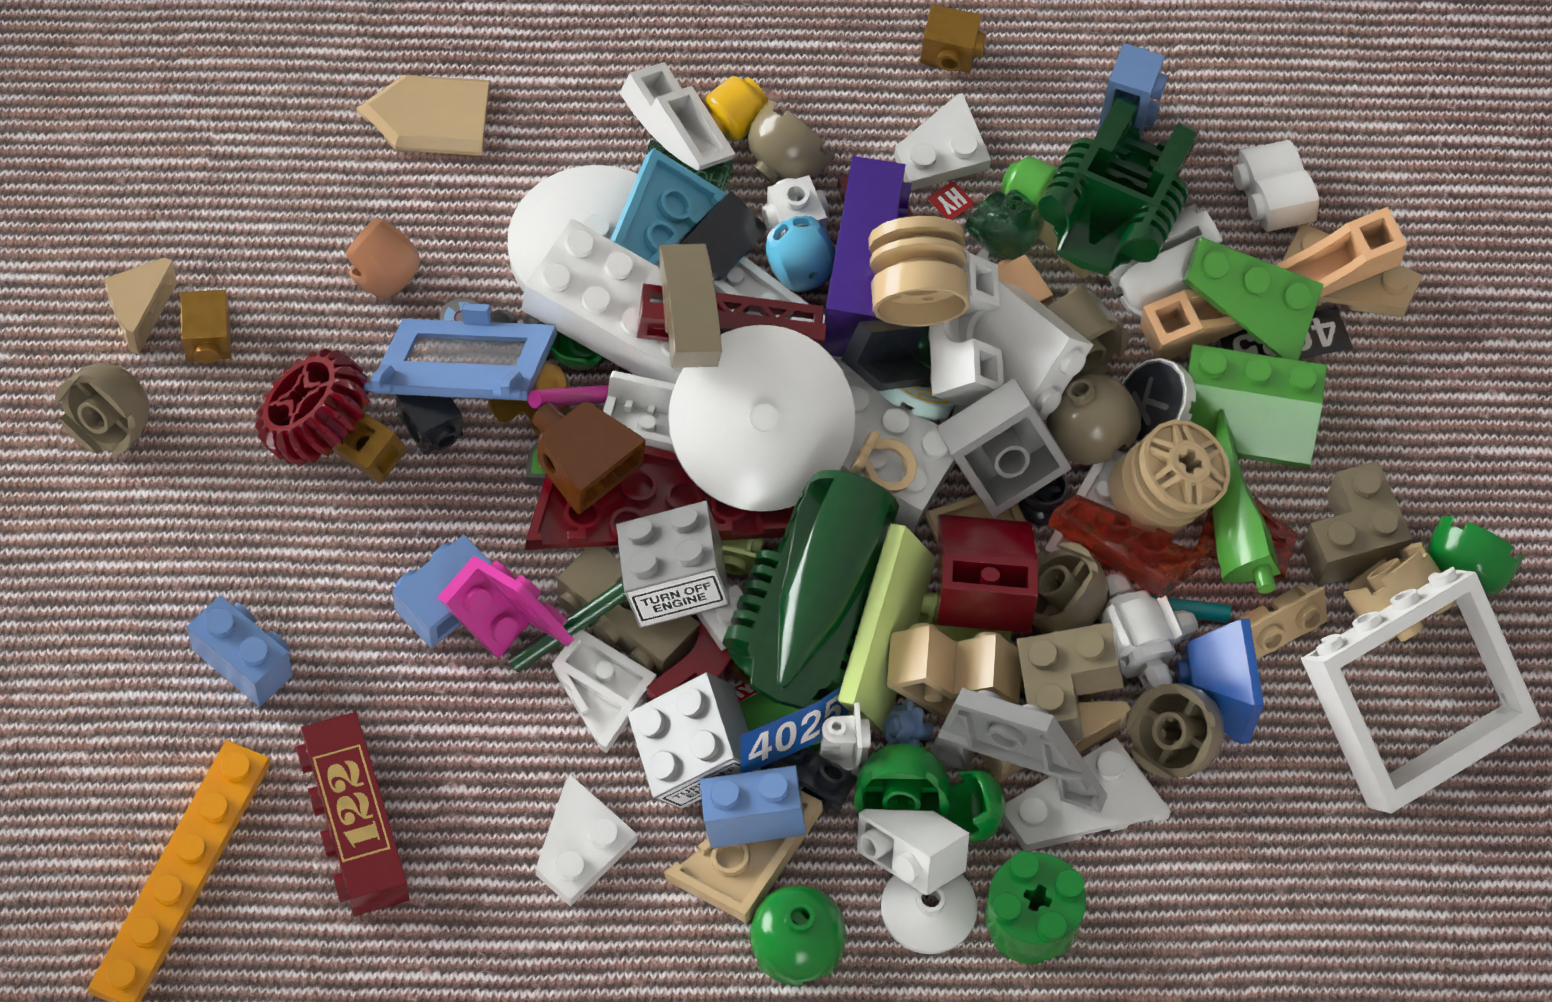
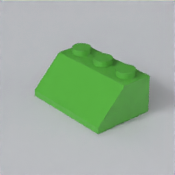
[1185,344,1327,469]

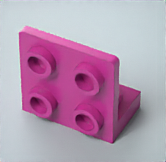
[437,556,574,659]

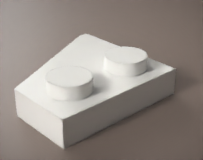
[894,93,991,190]
[552,630,657,753]
[535,776,637,907]

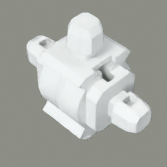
[1099,573,1198,691]

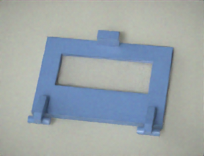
[364,303,557,401]

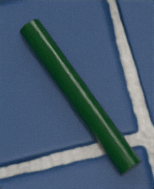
[508,580,627,673]

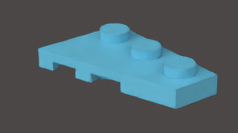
[610,148,727,265]

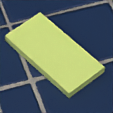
[838,524,936,733]

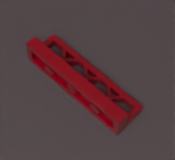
[637,283,826,347]

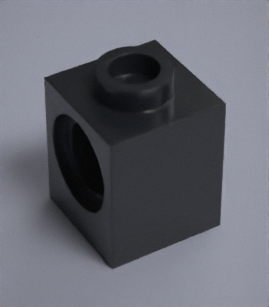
[395,394,463,455]

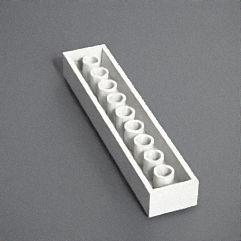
[522,218,956,533]

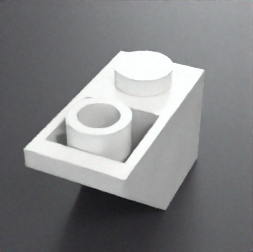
[857,809,969,895]

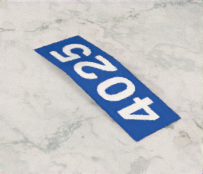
[740,687,848,773]

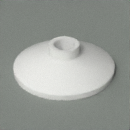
[881,874,977,954]

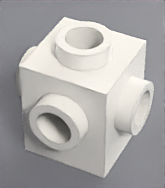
[762,175,829,239]

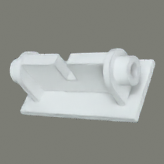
[819,703,871,776]

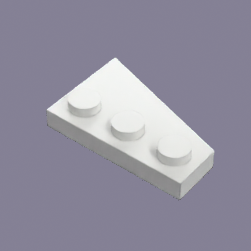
[1003,738,1171,851]

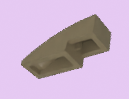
[659,244,722,368]

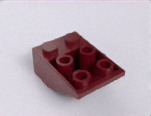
[936,514,1038,633]

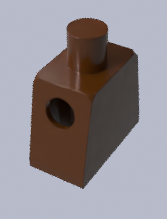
[532,402,646,515]

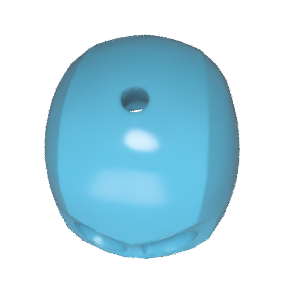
[766,215,835,292]

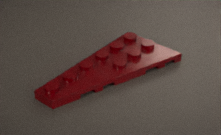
[525,446,795,550]

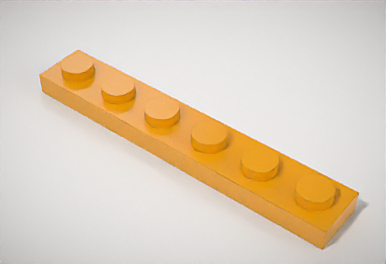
[88,739,270,1002]

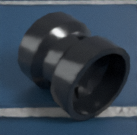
[1018,474,1068,525]

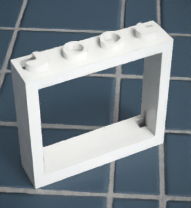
[1301,567,1542,814]

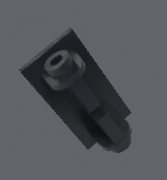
[759,748,857,815]

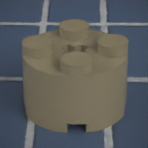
[1043,284,1129,380]

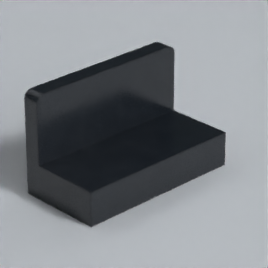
[679,191,767,281]
[841,319,931,391]

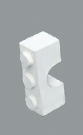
[928,253,1004,406]

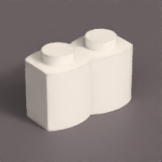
[1233,140,1320,232]

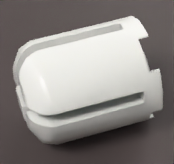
[1109,204,1223,320]

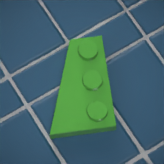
[1182,237,1324,360]

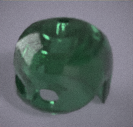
[964,189,1044,261]

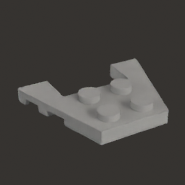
[930,688,1107,813]

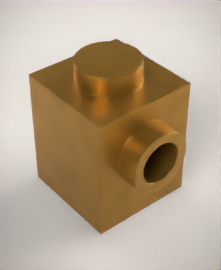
[920,4,987,73]

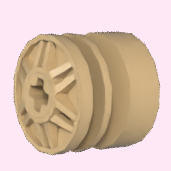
[868,216,970,327]
[1108,419,1231,538]

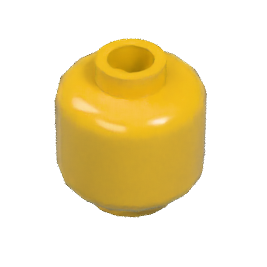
[704,76,768,141]

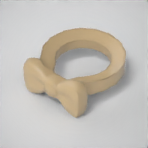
[849,430,917,493]

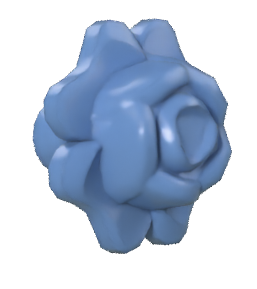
[883,700,933,746]

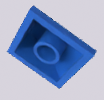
[1175,618,1264,744]

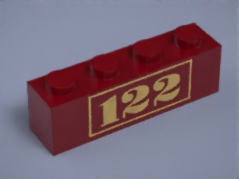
[295,712,410,917]

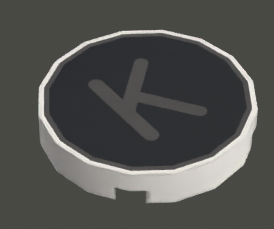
[1122,358,1196,444]

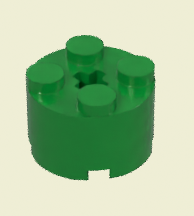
[984,851,1086,965]

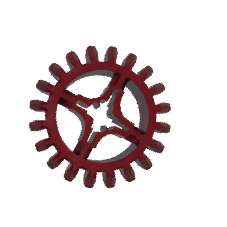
[255,348,370,466]

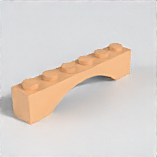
[1140,207,1407,360]

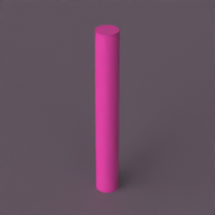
[528,385,609,408]

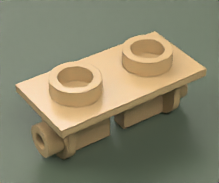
[1236,584,1327,660]

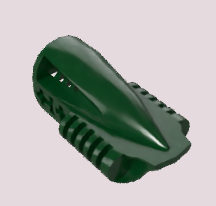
[1038,97,1199,276]
[722,470,900,709]

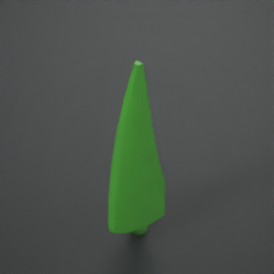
[1212,411,1281,594]

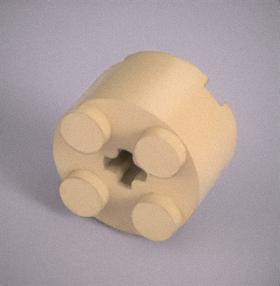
[1343,542,1456,645]

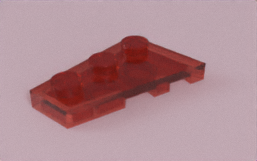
[1048,494,1212,598]

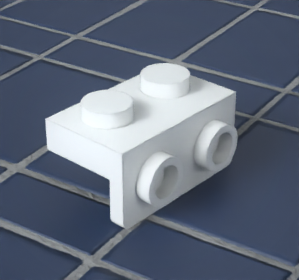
[603,371,675,452]

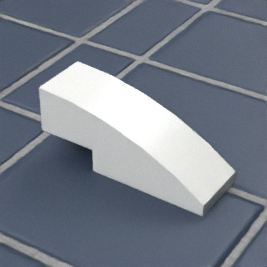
[620,62,736,171]

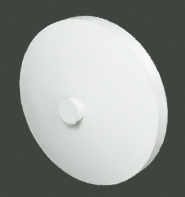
[508,165,684,292]
[668,325,855,512]

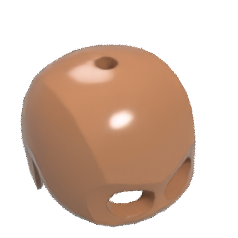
[346,217,420,299]

